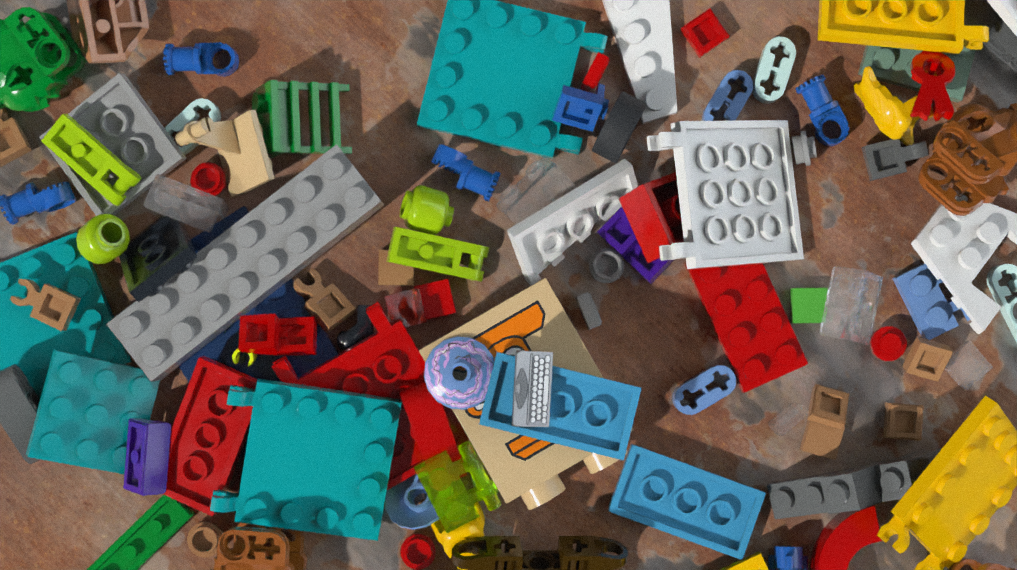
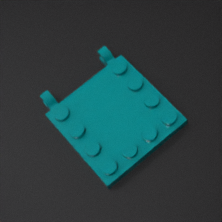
[417,0,608,159]
[0,232,132,398]
[210,378,402,541]

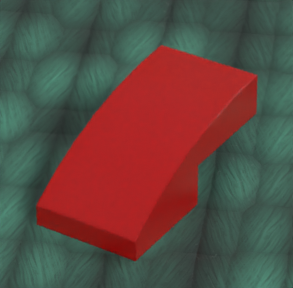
[238,313,317,355]

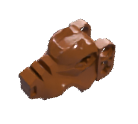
[918,103,1017,216]
[210,523,308,570]

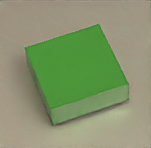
[790,288,828,323]

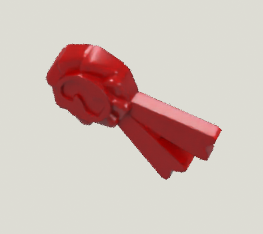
[910,51,955,121]

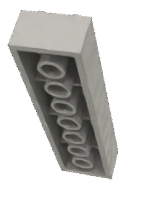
[107,144,384,381]

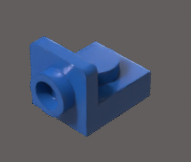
[552,83,609,132]

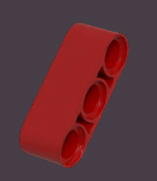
[399,382,468,488]

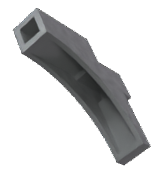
[767,448,942,519]

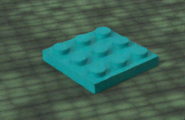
[26,349,160,474]

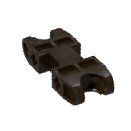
[451,536,628,570]

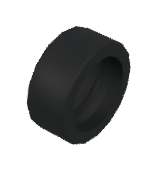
[592,92,647,163]

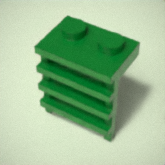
[252,80,352,158]

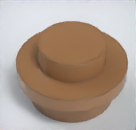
[187,521,223,558]

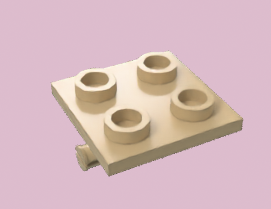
[175,110,274,198]

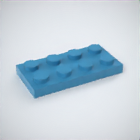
[479,352,641,460]
[607,443,766,560]

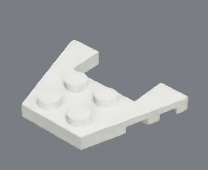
[911,195,1017,334]

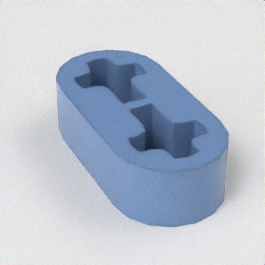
[702,70,753,121]
[672,365,736,415]

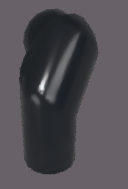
[337,305,374,350]

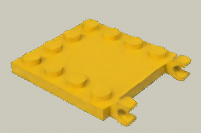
[817,0,989,54]
[877,396,1017,570]

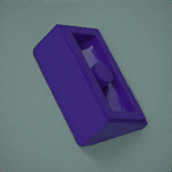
[123,418,171,496]

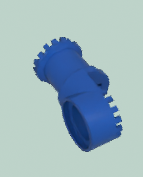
[163,42,239,77]
[795,74,849,147]
[431,144,501,202]
[0,182,77,225]

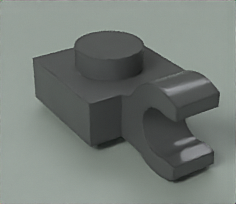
[862,139,929,181]

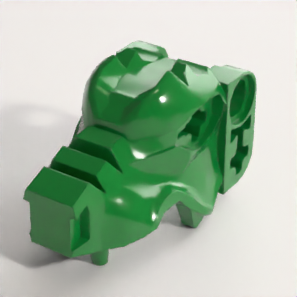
[0,7,86,112]

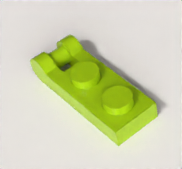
[41,114,142,206]
[386,227,489,282]

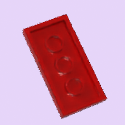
[685,263,808,393]
[163,356,257,517]

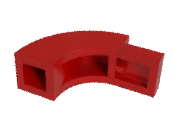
[810,505,882,570]

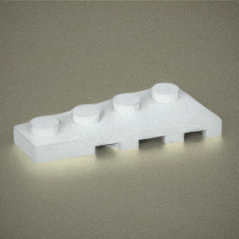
[602,0,677,124]
[507,159,638,286]

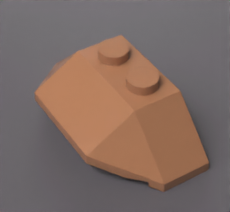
[66,0,150,63]

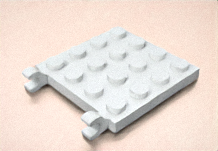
[647,120,804,269]

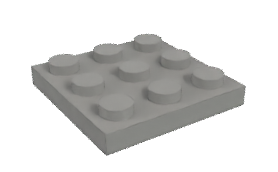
[39,73,187,216]

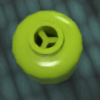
[400,185,454,235]
[76,214,130,264]

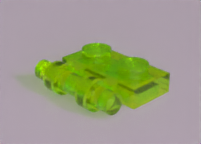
[414,441,502,533]

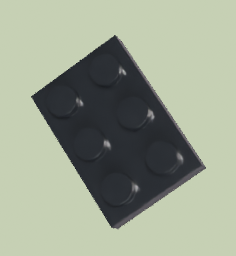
[119,207,198,302]

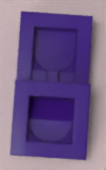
[597,207,674,284]

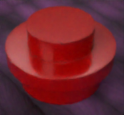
[190,162,226,198]
[870,326,907,361]
[400,533,436,570]

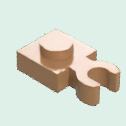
[0,108,32,167]
[293,269,356,333]
[10,279,81,331]

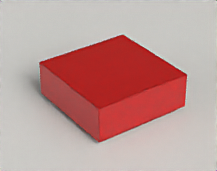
[680,8,730,58]
[580,52,610,93]
[414,279,456,321]

